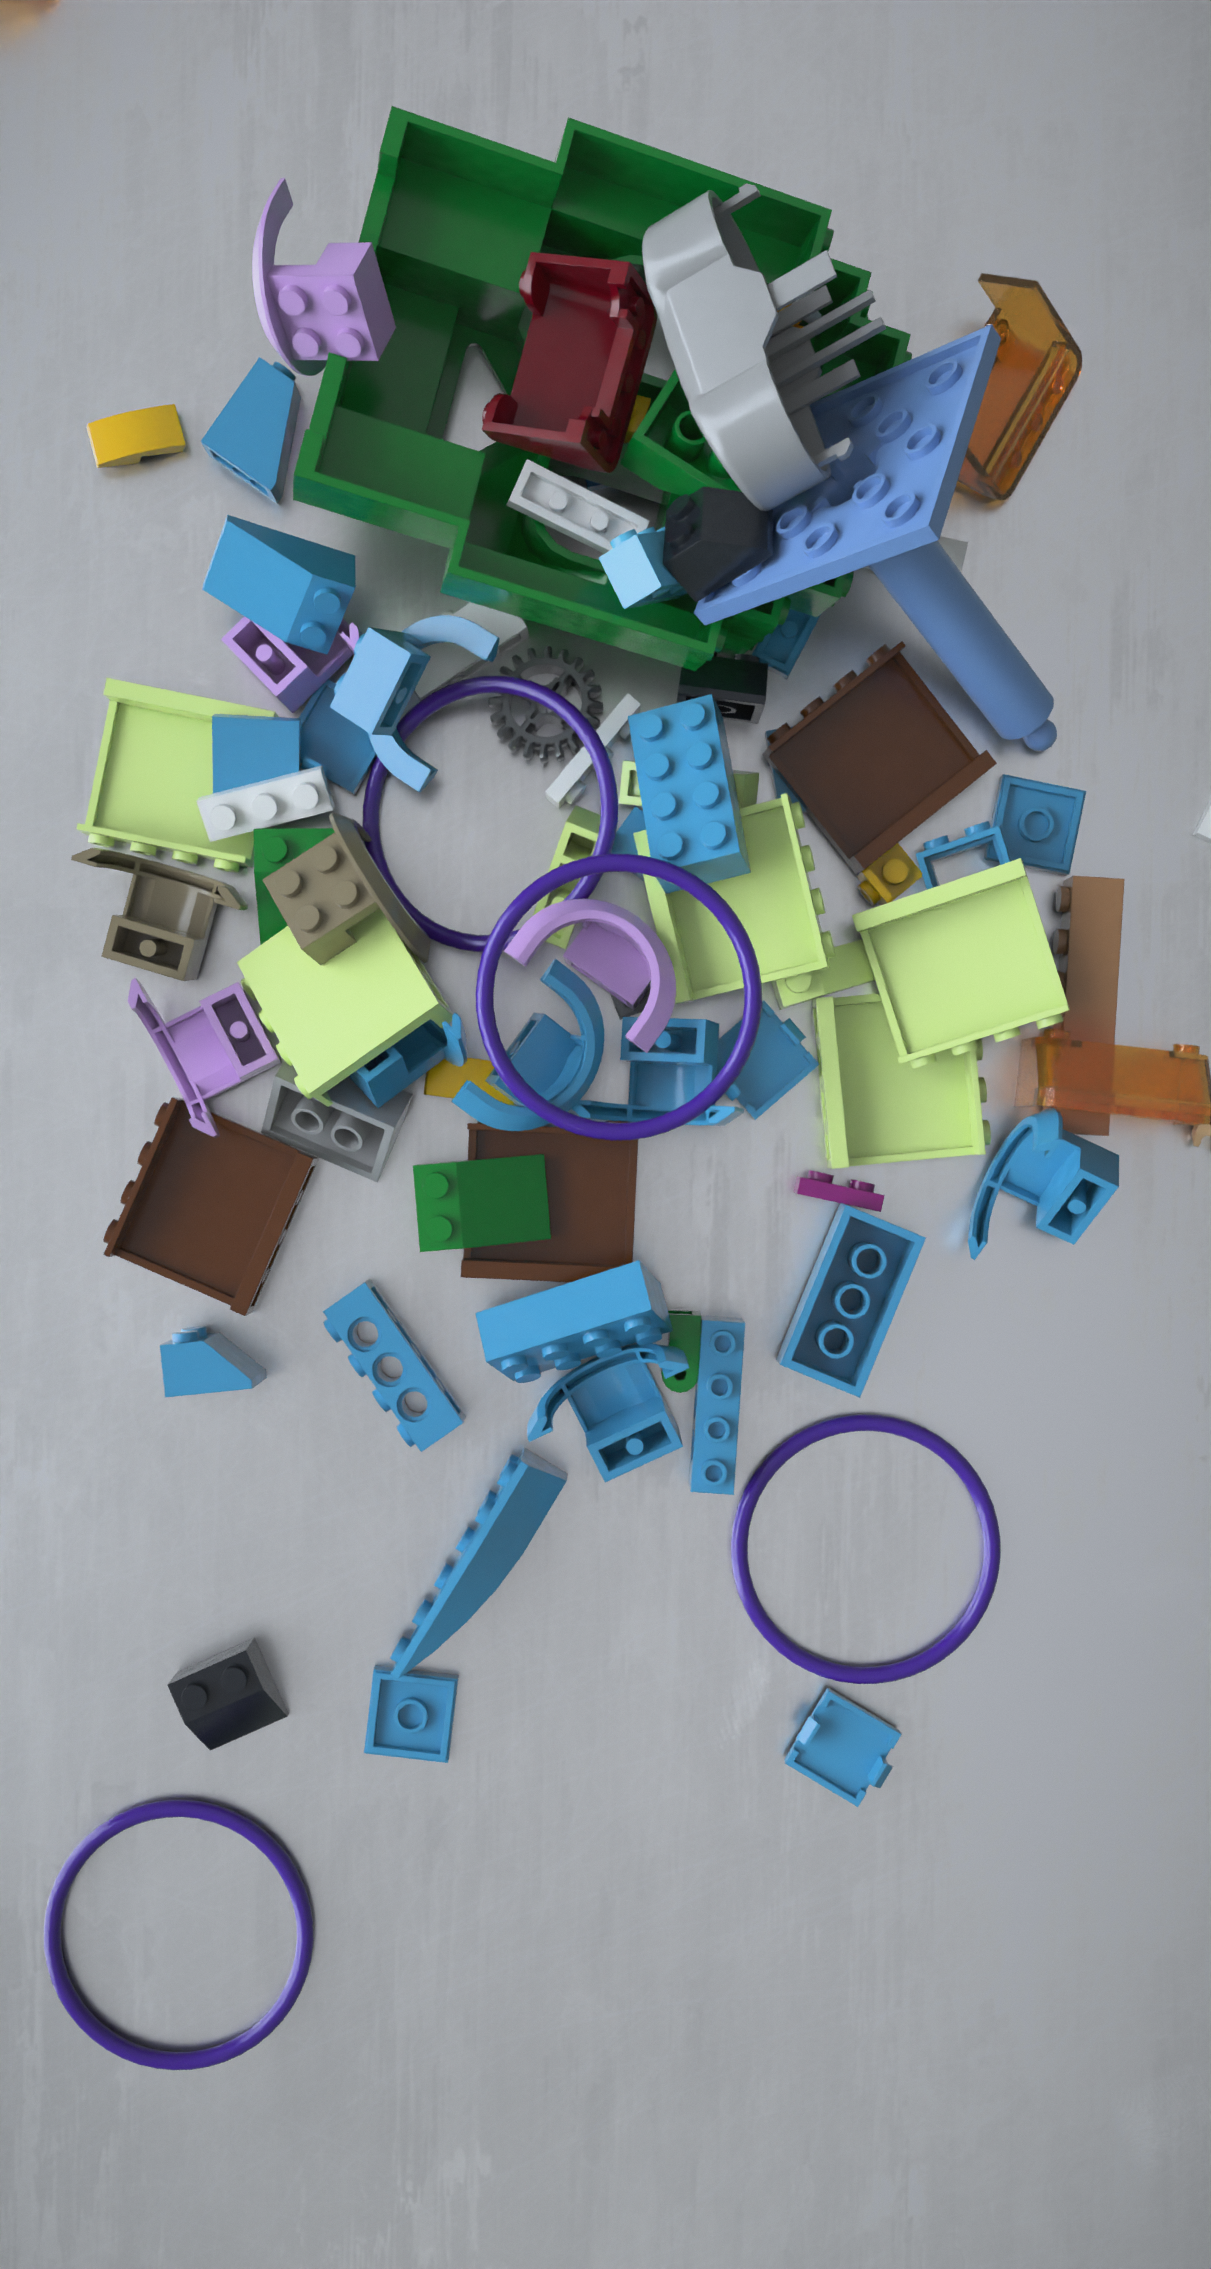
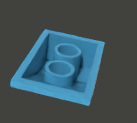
[202,515,356,655]

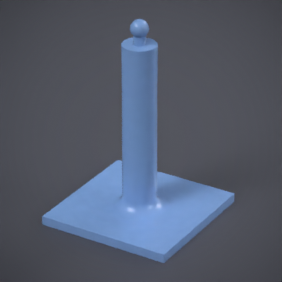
[694,324,1057,751]

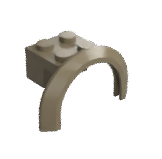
[263,812,431,966]
[71,848,248,981]

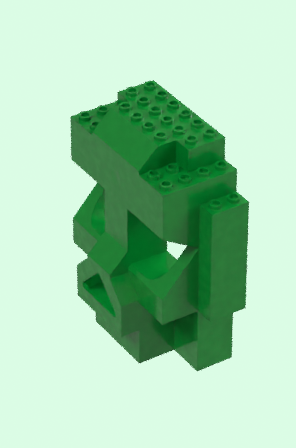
[293,106,912,671]

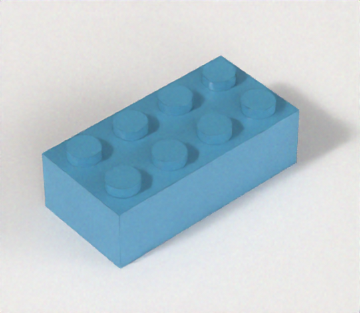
[628,694,751,894]
[776,1203,926,1398]
[475,1260,673,1383]

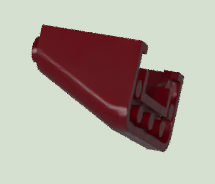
[482,252,658,473]

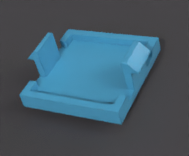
[299,679,377,795]
[717,1000,819,1120]
[784,1687,902,1807]

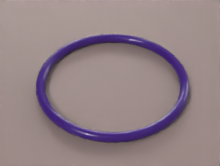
[362,676,618,952]
[476,854,762,1140]
[731,1414,1001,1684]
[44,1800,314,2070]

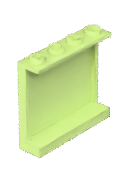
[76,678,279,873]
[633,793,836,1004]
[852,858,1070,1069]
[237,909,453,1107]
[812,993,991,1169]

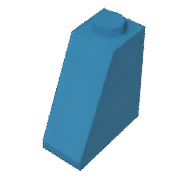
[200,357,301,504]

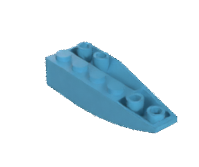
[390,1448,568,1679]

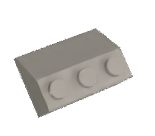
[261,1061,413,1182]

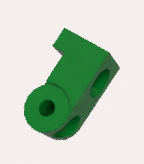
[661,1310,701,1393]

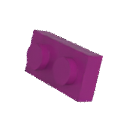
[793,1170,885,1212]

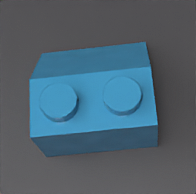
[160,1326,267,1398]

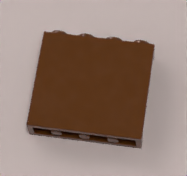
[762,641,997,874]
[103,1097,319,1316]
[461,1121,638,1282]

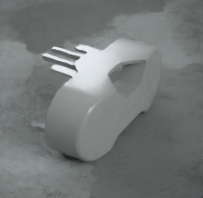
[642,183,886,511]

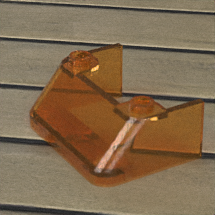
[958,273,1082,500]
[1014,1029,1211,1126]

